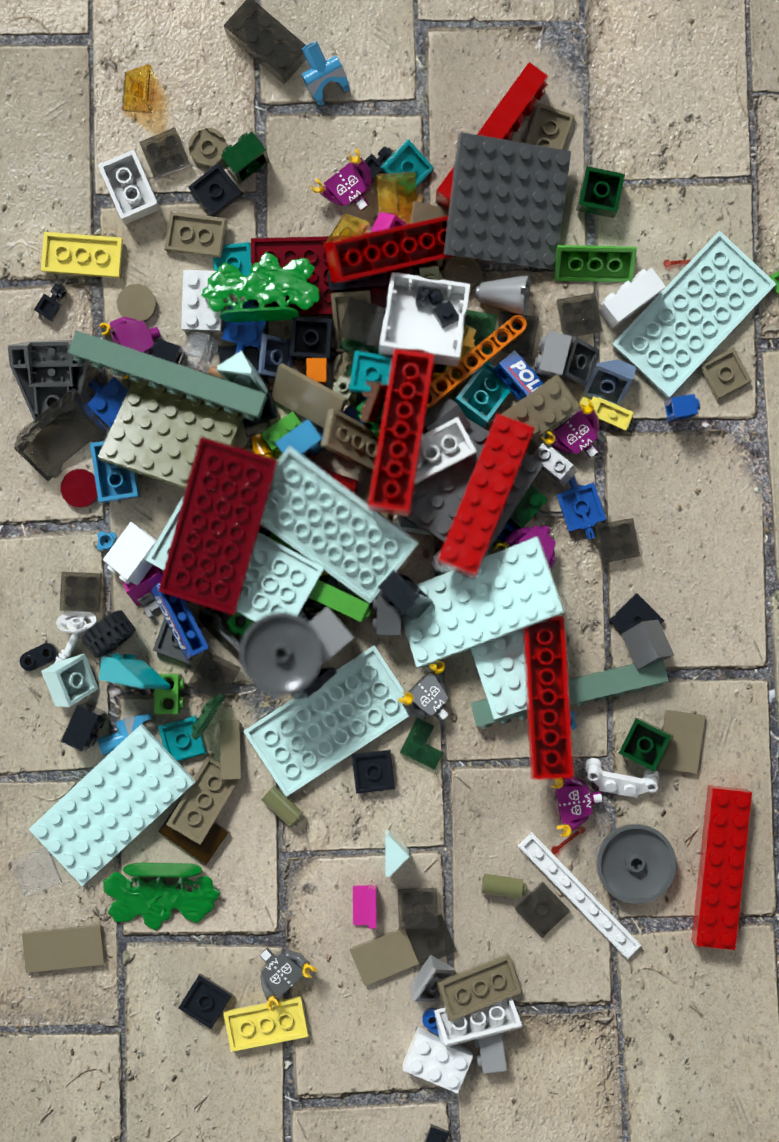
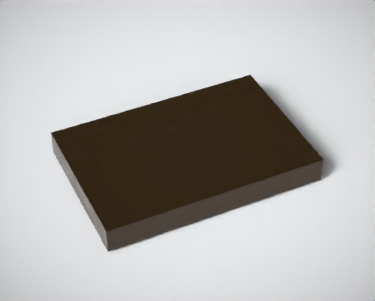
[158,799,229,865]

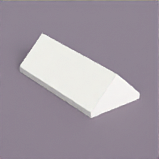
[415,417,477,484]
[434,997,522,1047]

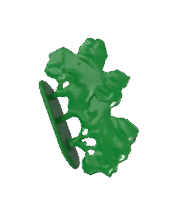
[201,252,319,322]
[103,862,220,931]

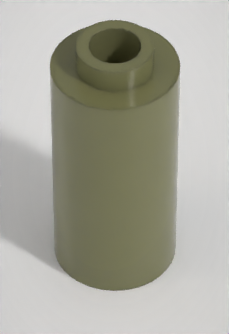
[261,785,303,827]
[481,874,527,899]

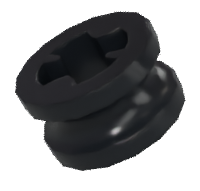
[415,287,429,307]

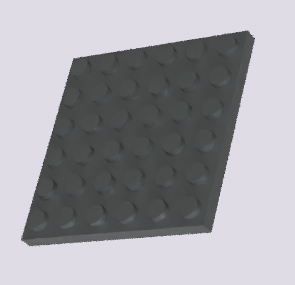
[444,132,571,271]
[400,419,544,558]

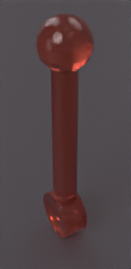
[663,259,692,267]
[551,826,586,854]

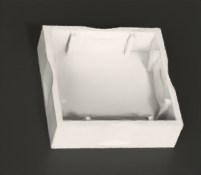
[379,272,470,367]

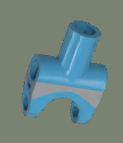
[301,41,350,107]
[98,713,160,755]

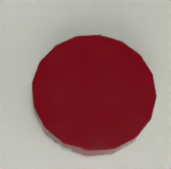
[60,469,98,508]

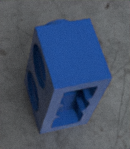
[664,394,700,422]

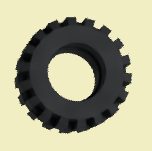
[81,610,136,658]

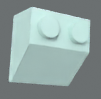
[41,654,99,707]

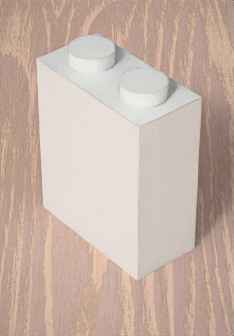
[103,522,157,586]

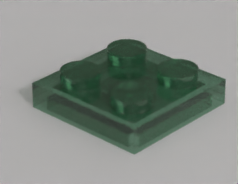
[190,693,226,740]

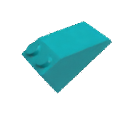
[454,362,510,428]
[99,653,170,689]

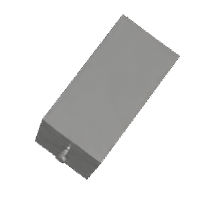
[309,607,355,666]

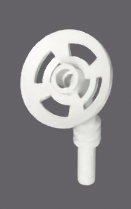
[43,610,96,678]

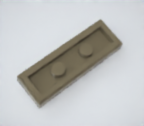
[219,720,241,780]

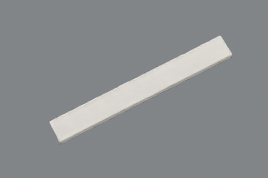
[518,832,642,959]

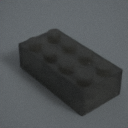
[223,0,306,84]

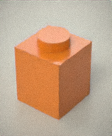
[306,358,327,385]

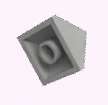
[409,955,456,1002]

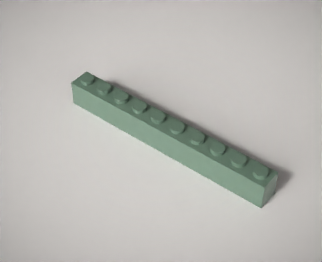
[68,330,267,421]
[470,660,668,729]

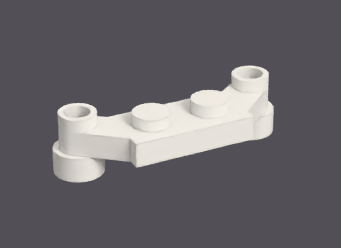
[586,758,659,798]

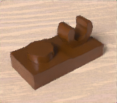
[360,381,388,423]

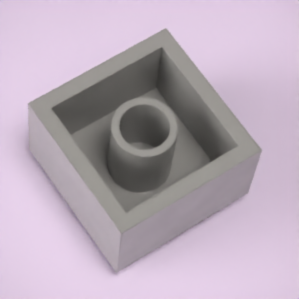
[533,331,572,379]

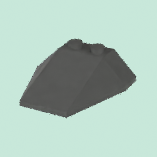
[8,340,89,423]

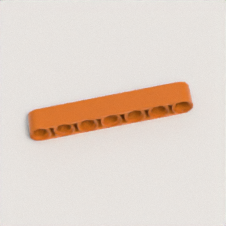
[427,315,527,410]

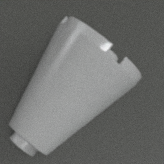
[476,276,531,315]

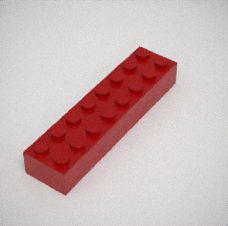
[435,62,548,209]
[324,215,451,282]
[368,349,435,517]
[438,413,535,579]
[522,616,573,780]
[691,785,752,950]

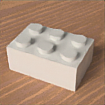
[98,150,161,225]
[599,268,666,329]
[181,270,225,334]
[403,1027,473,1093]

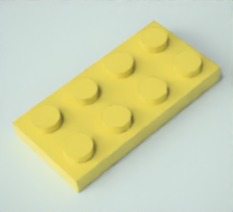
[41,232,123,278]
[224,996,309,1052]

